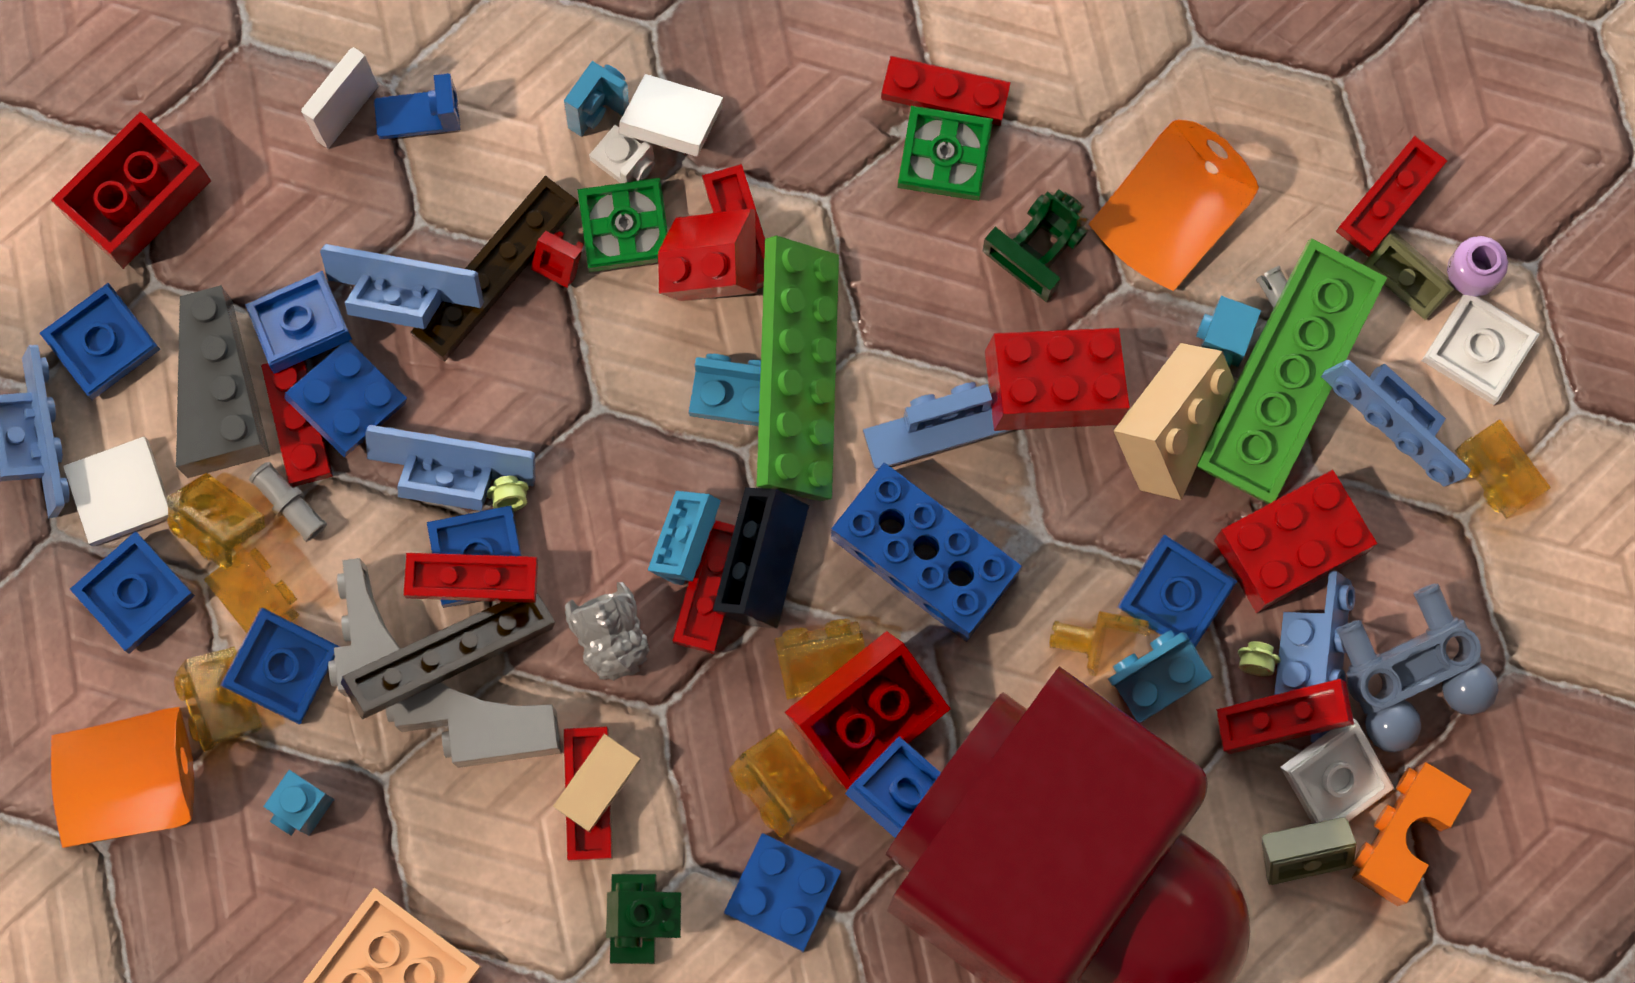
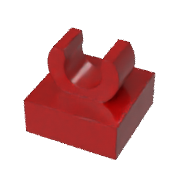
[531,231,583,288]

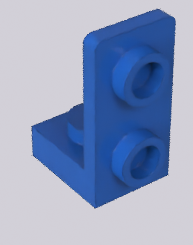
[374,73,461,139]

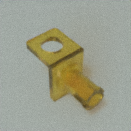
[1049,611,1150,676]

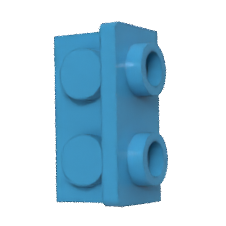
[564,61,629,137]
[689,354,761,427]
[648,491,721,585]
[1108,630,1214,723]

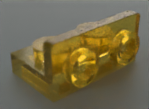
[1455,419,1551,519]
[167,473,265,570]
[204,543,300,633]
[774,619,865,700]
[174,646,263,751]
[729,728,833,838]

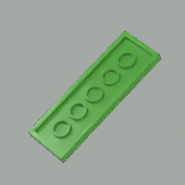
[756,235,839,501]
[1196,239,1387,504]

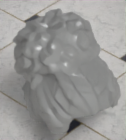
[565,582,650,681]

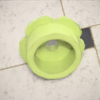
[487,475,529,511]
[1238,641,1280,676]

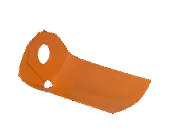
[1088,119,1259,291]
[51,707,195,848]

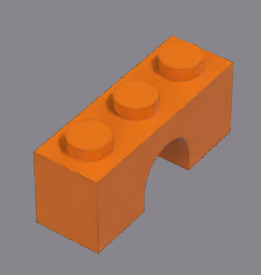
[1352,762,1472,906]

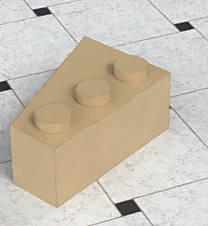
[1114,343,1235,500]

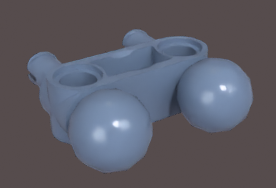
[1336,583,1499,752]

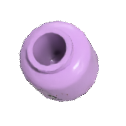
[1447,236,1508,297]

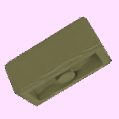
[1363,232,1455,320]
[1262,817,1356,885]

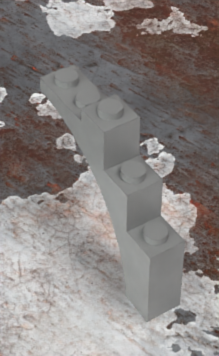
[328,558,561,768]

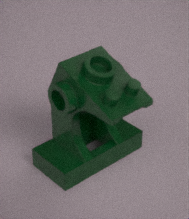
[982,189,1089,303]
[606,874,681,964]

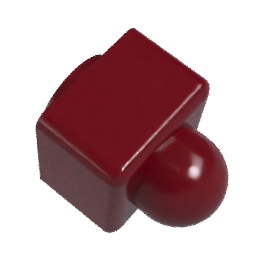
[885,666,1250,983]

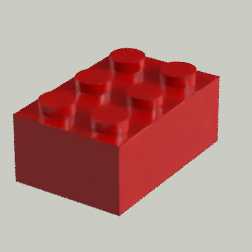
[51,111,211,269]
[985,328,1130,431]
[1214,470,1378,613]
[784,631,951,790]

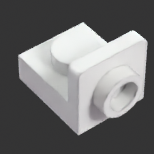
[589,125,655,183]

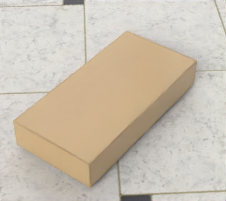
[553,734,641,833]

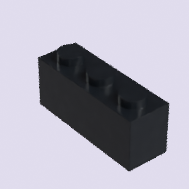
[713,487,810,629]

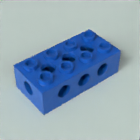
[831,462,1022,642]

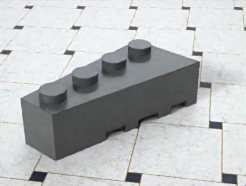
[176,285,270,478]

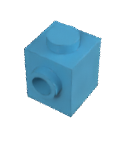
[1196,296,1261,367]
[263,770,335,836]

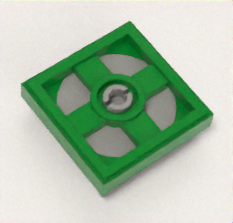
[897,106,993,201]
[577,178,668,273]

